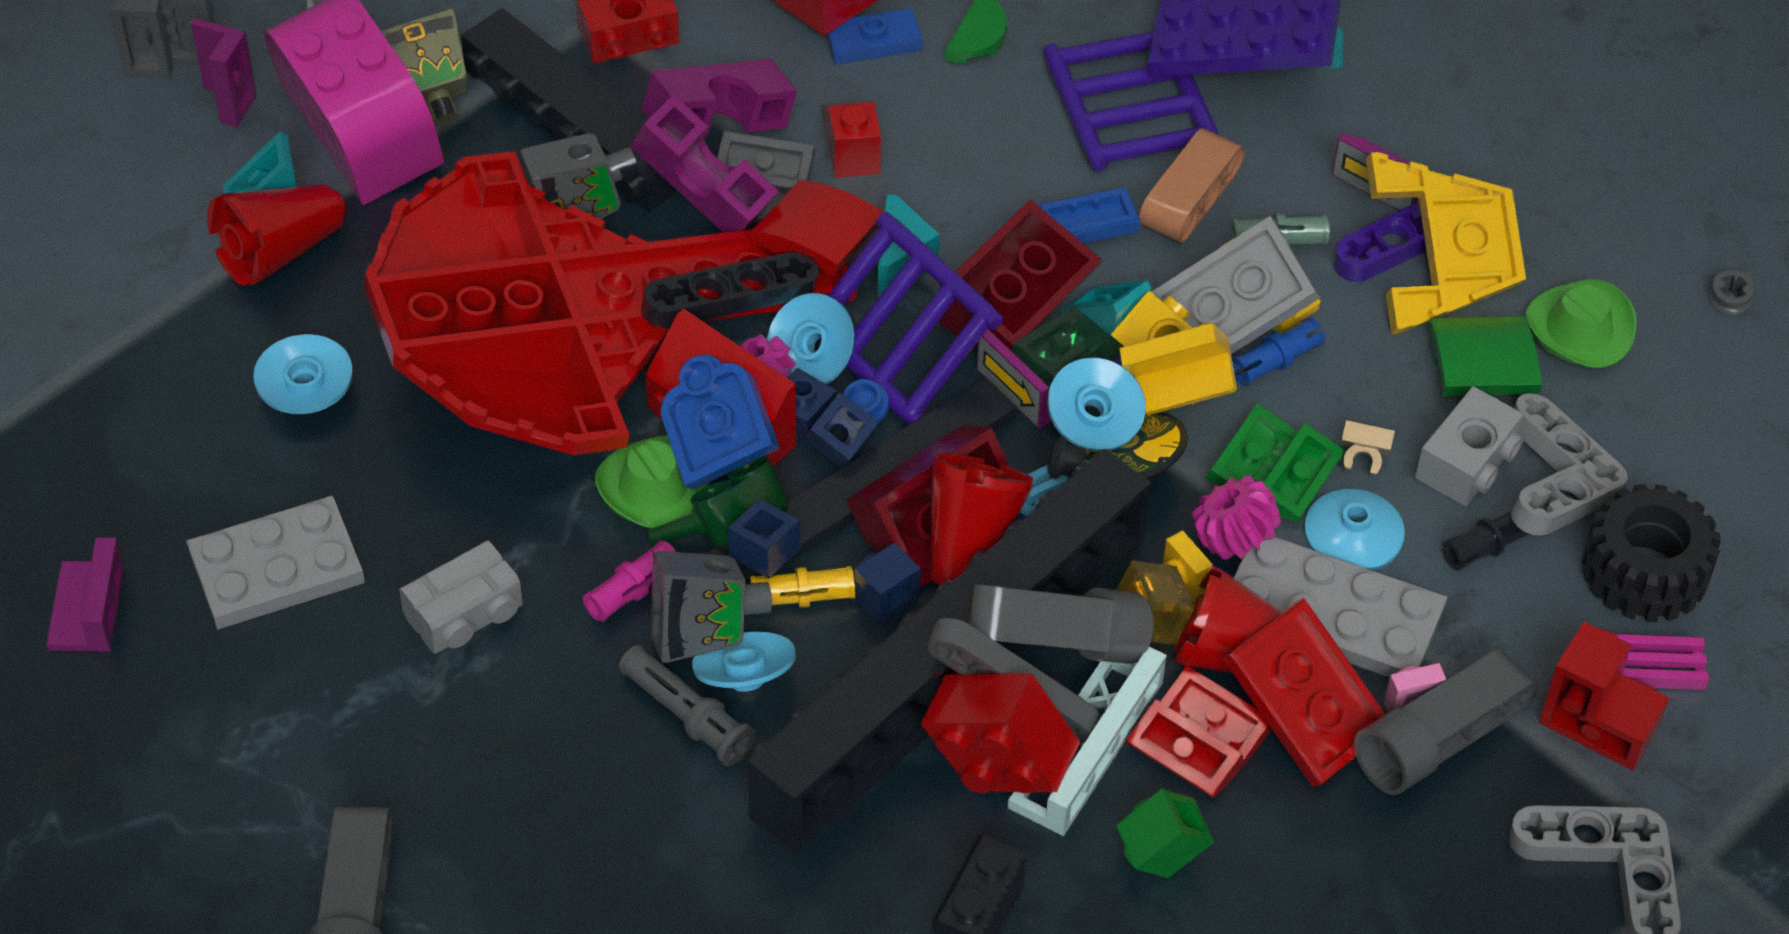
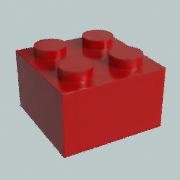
[921,673,1080,794]

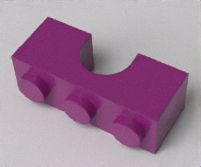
[642,59,797,137]
[630,94,779,233]

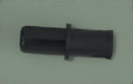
[1442,512,1529,571]

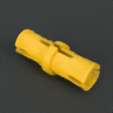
[750,566,855,608]

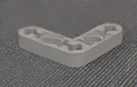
[1511,393,1628,536]
[1508,805,1681,934]

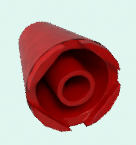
[207,184,346,286]
[930,453,1033,586]
[1173,566,1282,673]

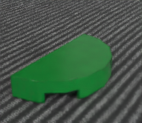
[945,0,1008,64]

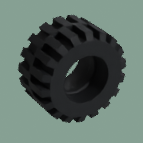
[1582,484,1721,622]

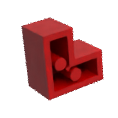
[1539,621,1670,771]

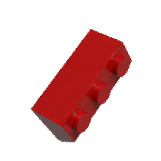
[645,309,796,467]

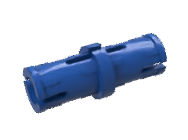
[1232,317,1326,386]

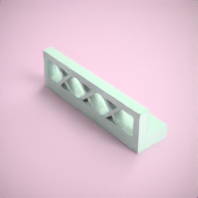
[1008,647,1167,836]

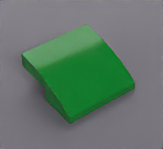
[1428,316,1543,397]
[1205,403,1345,522]

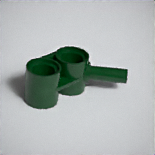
[648,456,788,547]

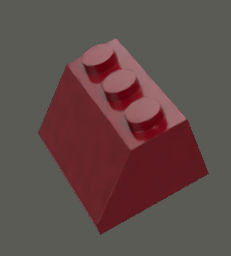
[939,199,1102,351]
[846,425,1009,588]

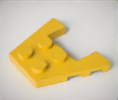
[1366,152,1526,334]

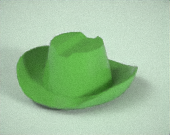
[1526,279,1637,368]
[595,435,710,529]

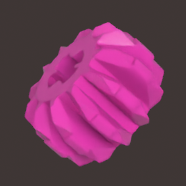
[1192,475,1282,560]

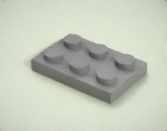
[1151,216,1321,354]
[186,495,365,630]

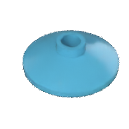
[767,293,854,384]
[254,334,353,414]
[1047,358,1146,452]
[1304,489,1405,571]
[692,632,796,692]

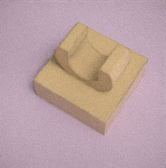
[1341,420,1395,476]

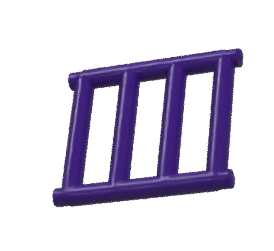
[1043,28,1219,172]
[818,212,1003,425]

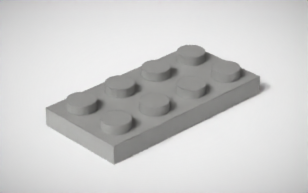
[1234,537,1448,677]

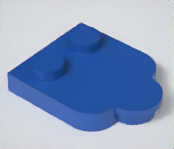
[661,355,780,490]

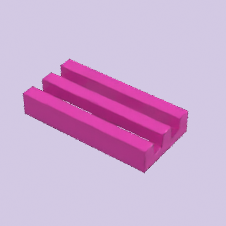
[1615,634,1709,690]

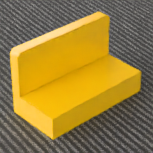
[1119,322,1237,415]

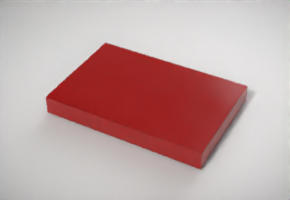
[1222,598,1385,787]

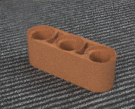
[1139,128,1245,243]

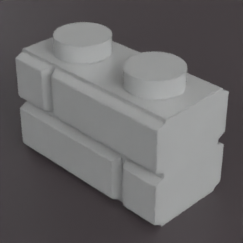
[399,540,523,654]

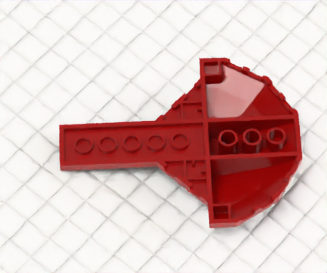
[364,151,858,455]

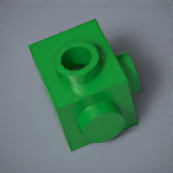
[1116,789,1214,878]

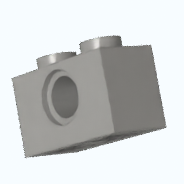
[1415,386,1524,507]

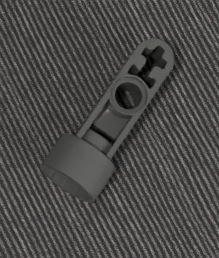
[969,584,1154,664]
[1354,649,1539,795]
[309,806,393,934]

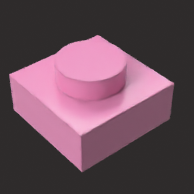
[1384,663,1447,712]

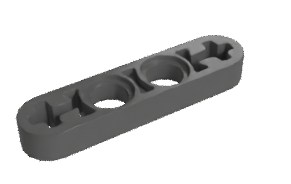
[927,618,1099,743]

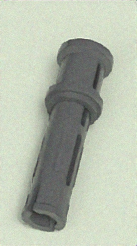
[618,645,757,767]

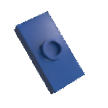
[826,8,923,65]
[1038,187,1141,243]

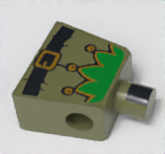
[381,8,467,126]

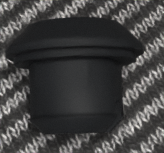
[1047,436,1087,480]

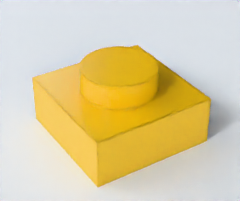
[1162,530,1213,602]

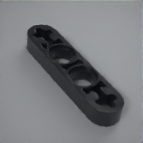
[641,252,819,328]

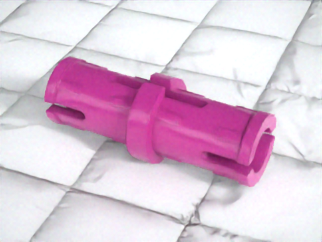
[583,540,676,622]

